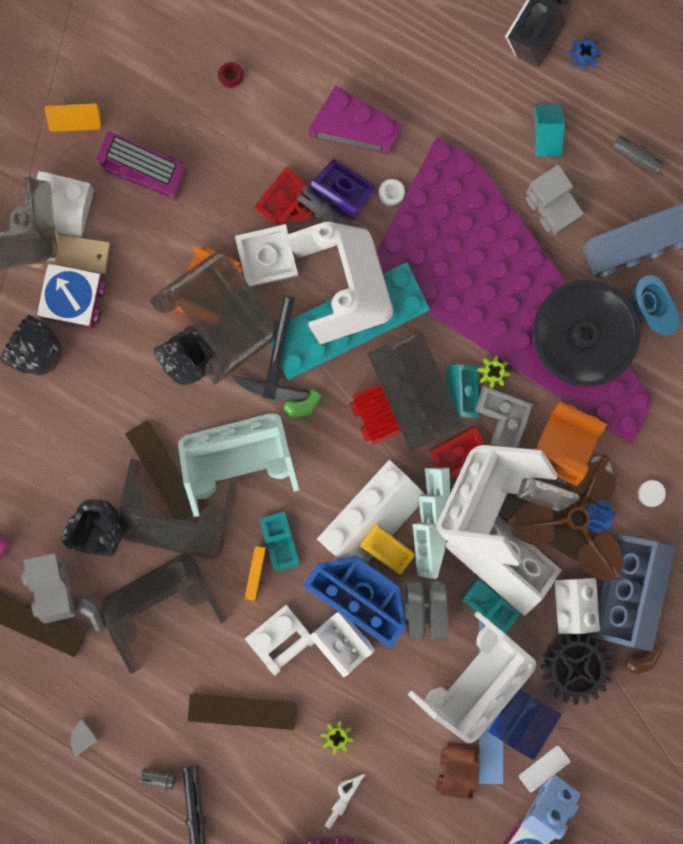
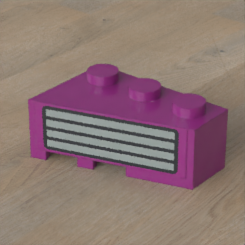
[308,85,403,155]
[96,131,187,200]

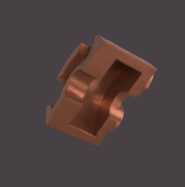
[436,742,480,800]

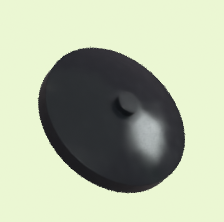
[532,280,640,387]

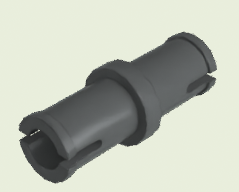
[612,134,665,176]
[296,186,348,225]

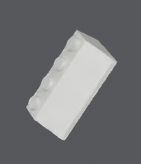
[317,460,425,563]
[445,515,562,616]

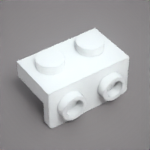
[555,578,600,634]
[310,612,375,677]

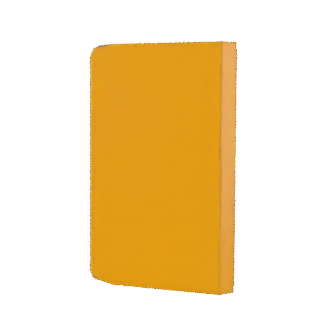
[45,103,101,132]

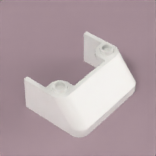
[285,222,393,344]
[437,445,558,566]
[408,611,536,743]

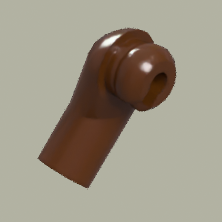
[625,645,663,674]

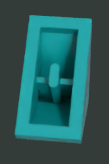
[534,104,565,157]

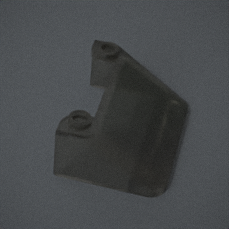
[149,253,278,385]

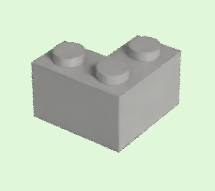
[526,164,584,236]
[21,553,75,624]

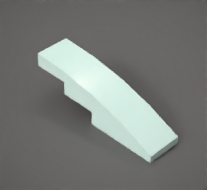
[413,467,450,579]

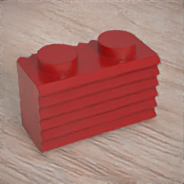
[349,383,402,445]

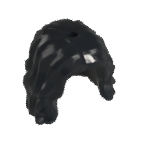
[0,314,63,376]
[153,322,213,385]
[60,499,122,556]

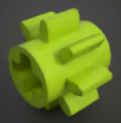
[477,356,510,389]
[321,720,354,755]

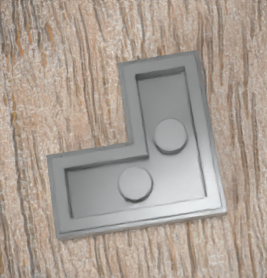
[474,386,533,448]

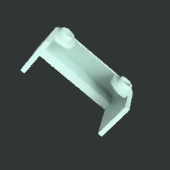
[178,414,299,517]

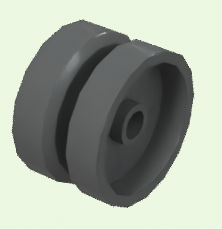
[404,581,447,641]

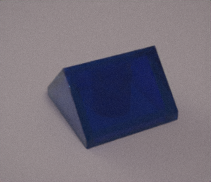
[488,689,562,760]

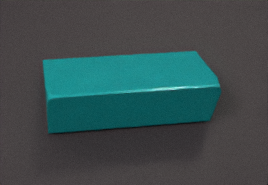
[446,364,480,418]

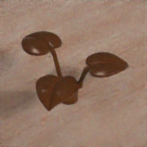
[507,455,622,581]

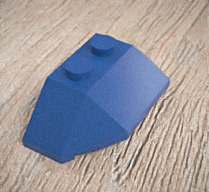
[303,556,407,648]

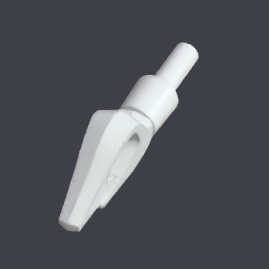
[324,774,366,829]

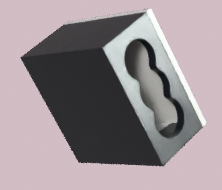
[505,0,566,67]

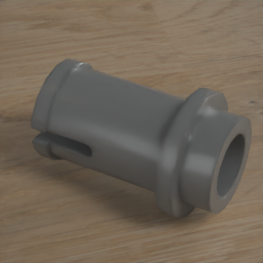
[140,768,176,792]

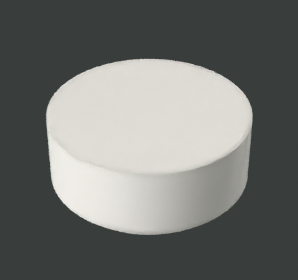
[379,179,405,206]
[638,480,666,507]

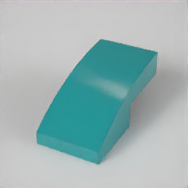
[259,511,300,573]
[460,578,521,634]

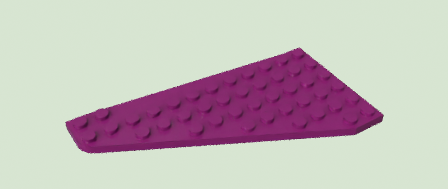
[376,137,650,443]

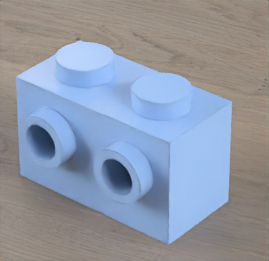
[521,775,581,844]

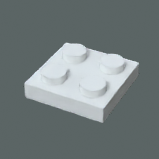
[235,224,298,288]

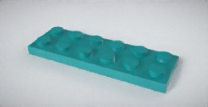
[265,262,430,380]

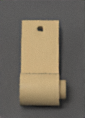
[26,229,111,274]

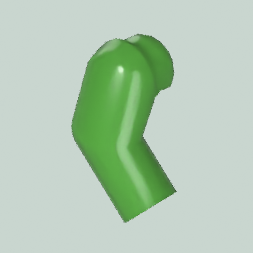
[284,389,323,418]

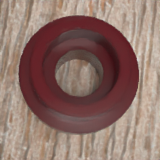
[218,62,244,88]

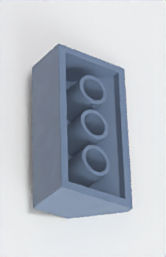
[582,203,683,278]
[591,533,676,652]

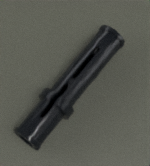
[181,766,207,844]

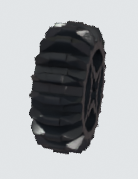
[540,633,613,705]

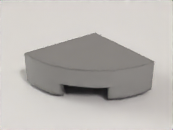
[71,718,99,757]

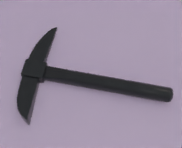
[232,295,309,401]

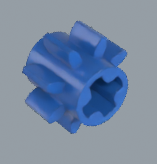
[568,36,602,71]
[586,500,615,533]

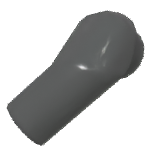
[75,595,107,631]

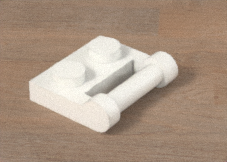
[245,605,315,676]

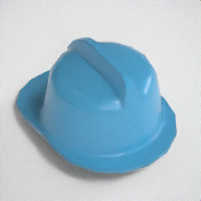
[630,275,680,336]

